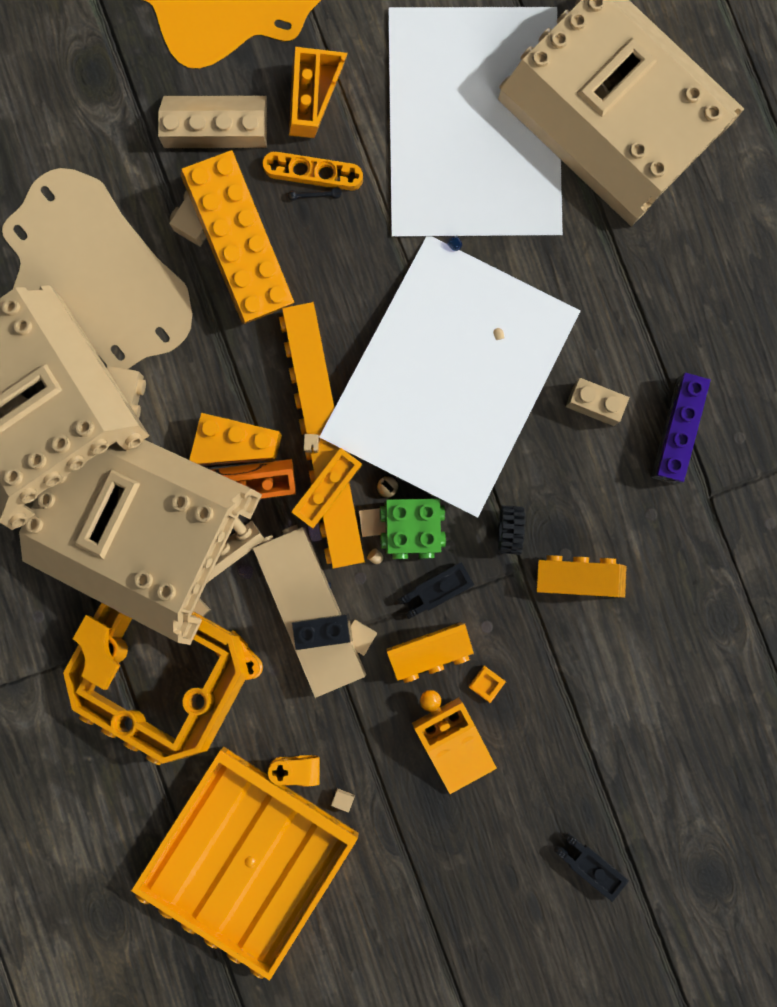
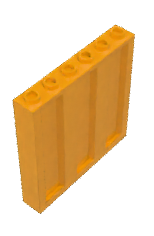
[131,747,359,981]

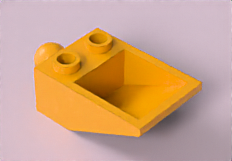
[412,690,497,794]

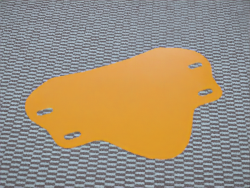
[143,0,321,68]

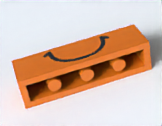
[210,459,296,499]

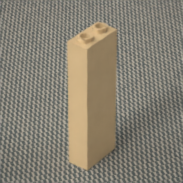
[253,525,367,698]

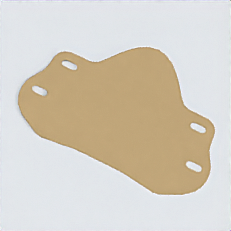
[2,168,192,369]

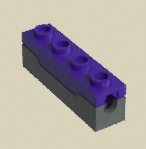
[651,372,711,485]

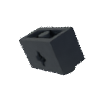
[292,614,353,650]

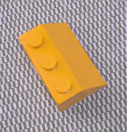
[387,622,474,683]

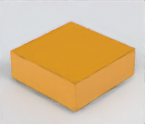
[468,665,506,703]

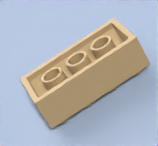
[158,96,267,148]

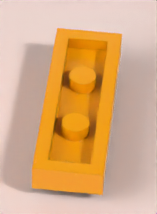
[292,448,362,529]

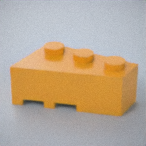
[289,47,347,138]
[189,413,282,466]
[537,555,627,598]

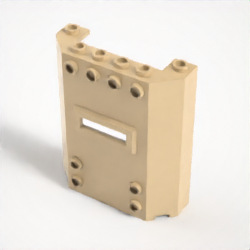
[498,0,744,227]
[0,285,149,530]
[19,440,262,645]

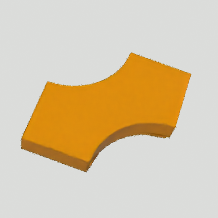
[73,615,120,690]

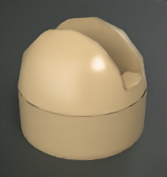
[377,476,398,498]

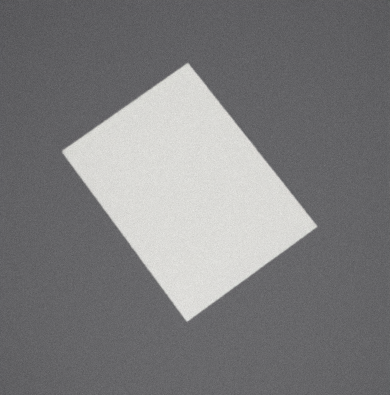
[389,7,563,236]
[320,236,580,518]

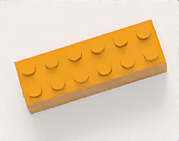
[181,150,294,325]

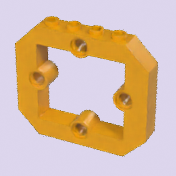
[63,603,249,765]

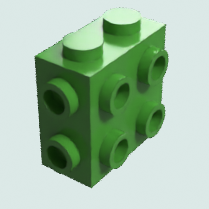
[380,499,446,559]

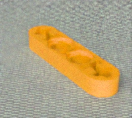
[263,152,363,191]

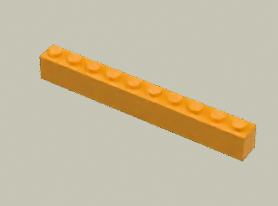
[279,302,365,569]

